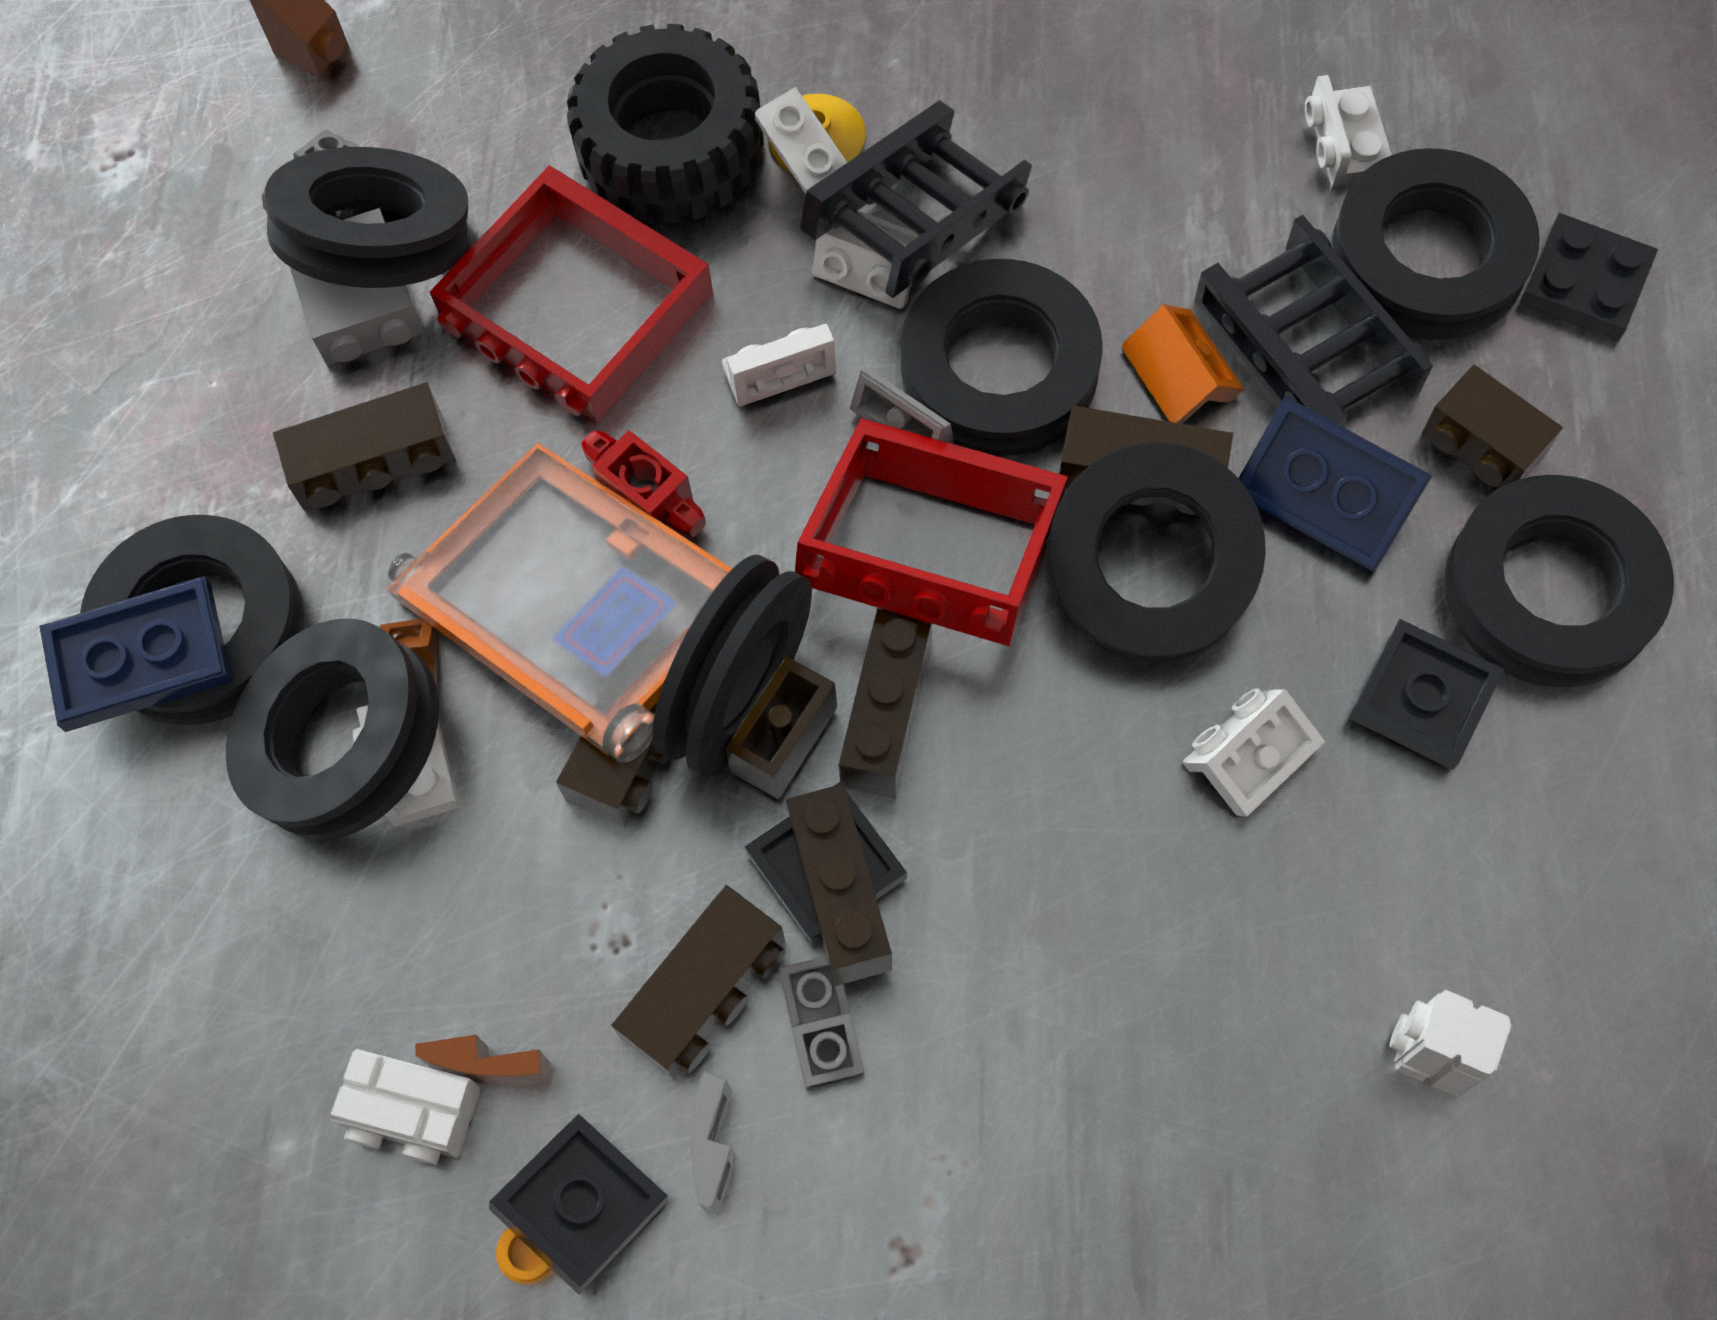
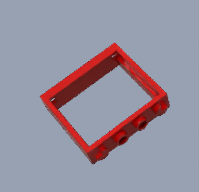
[430,165,713,423]
[795,418,1068,647]

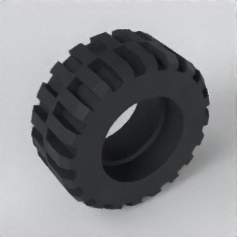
[567,23,764,223]

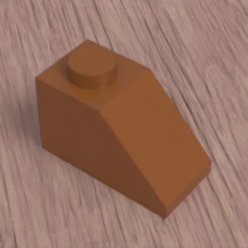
[249,0,348,77]

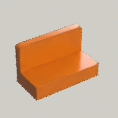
[1122,304,1245,424]

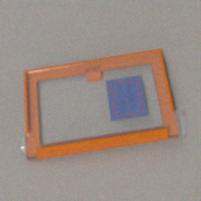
[387,443,732,763]

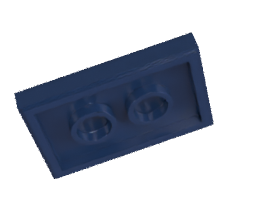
[1238,396,1433,572]
[39,576,232,732]

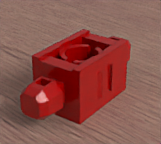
[581,430,706,538]

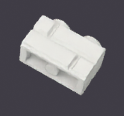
[1389,989,1512,1097]
[330,1049,481,1165]

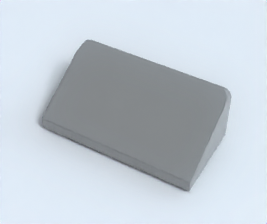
[850,366,954,444]

